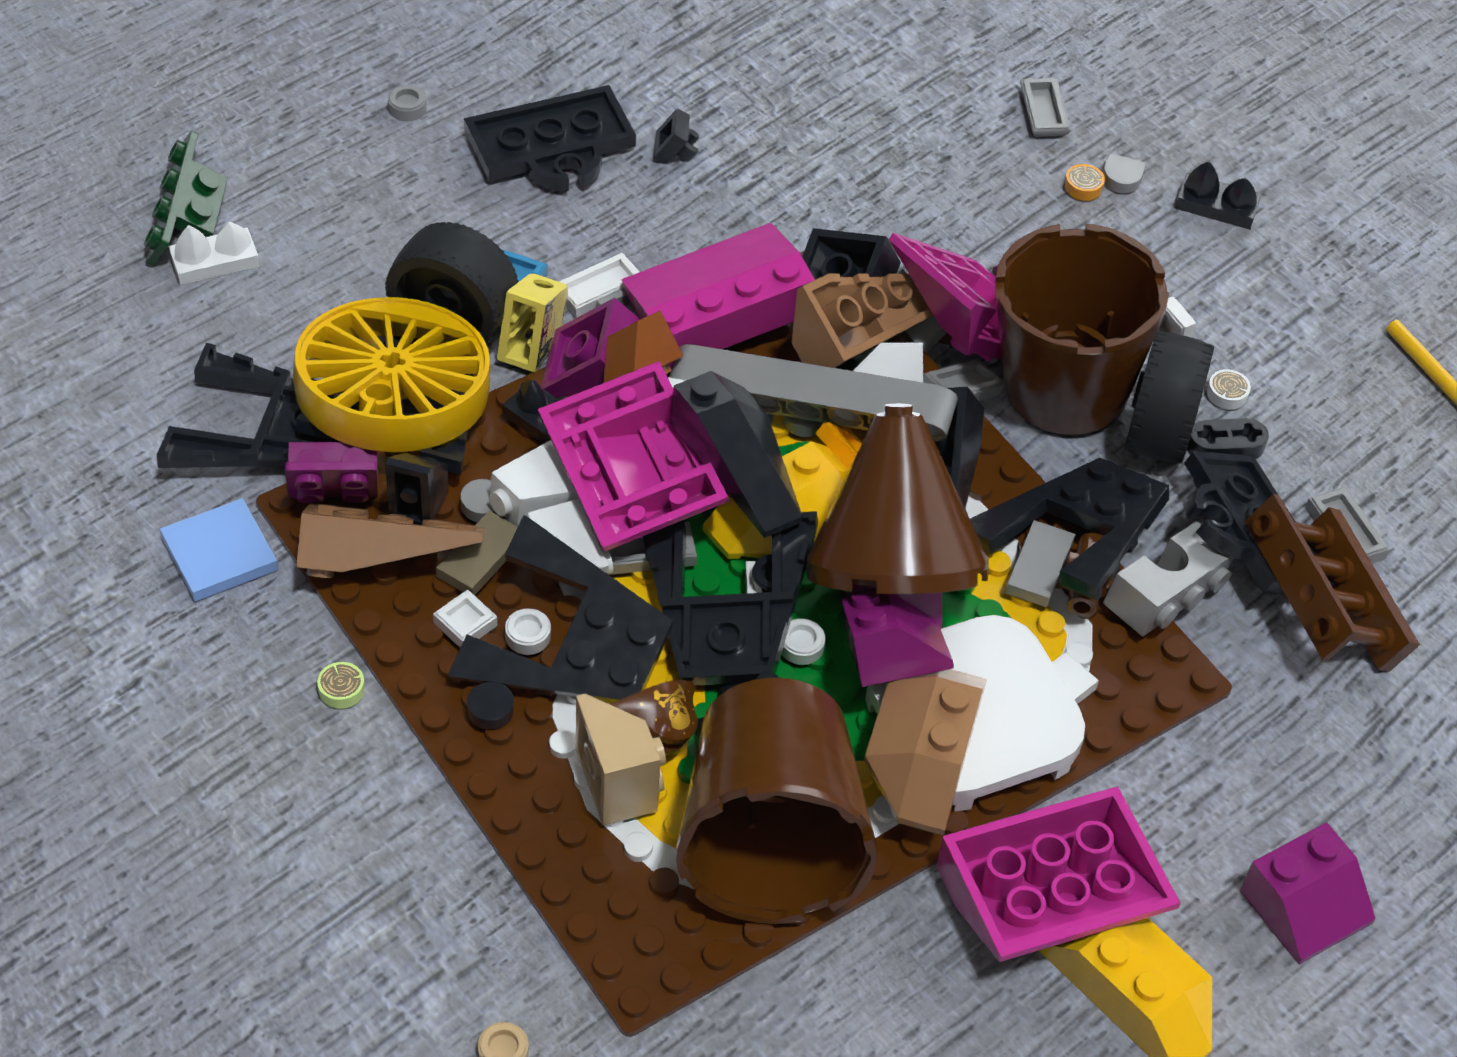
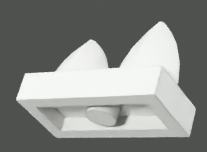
[168,222,260,285]

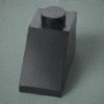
[385,453,449,525]

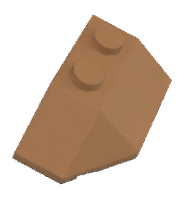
[864,669,987,835]

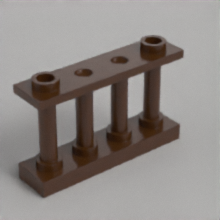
[1244,494,1420,672]

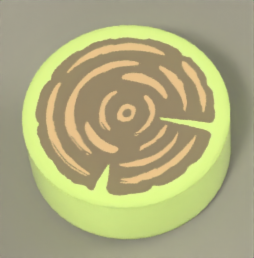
[317,662,365,709]

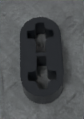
[1187,418,1269,459]

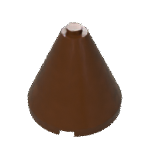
[807,404,989,594]

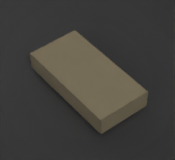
[436,510,518,596]

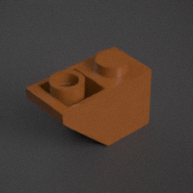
[603,310,683,383]

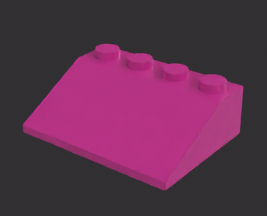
[621,223,815,369]
[936,786,1181,962]

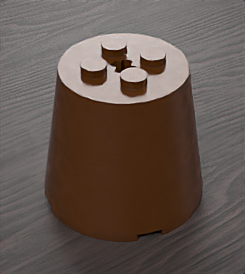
[995,224,1169,435]
[676,678,877,924]

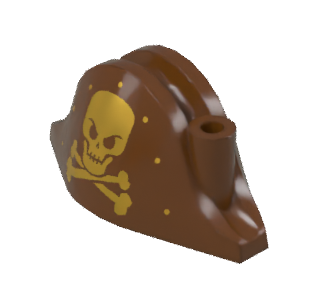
[610,680,698,755]

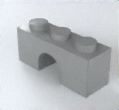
[1103,521,1234,637]

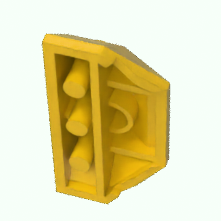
[702,441,849,559]
[1038,918,1212,1057]

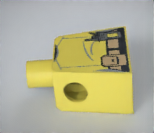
[497,274,568,373]

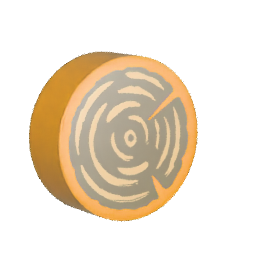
[1064,164,1105,201]

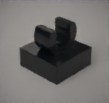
[654,108,699,164]

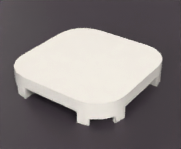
[865,615,1085,812]

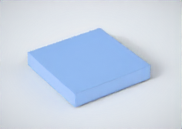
[160,498,278,602]

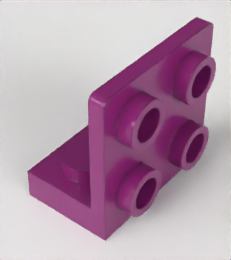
[285,442,378,503]

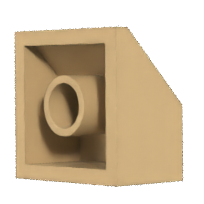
[575,694,666,825]

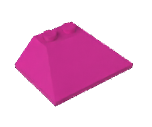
[888,233,1002,361]
[538,361,729,552]

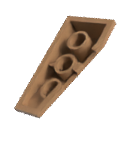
[792,274,934,368]
[296,503,485,578]

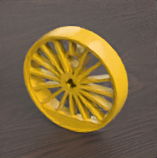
[293,297,491,452]

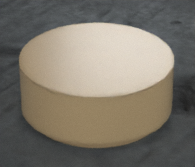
[478,1022,529,1057]

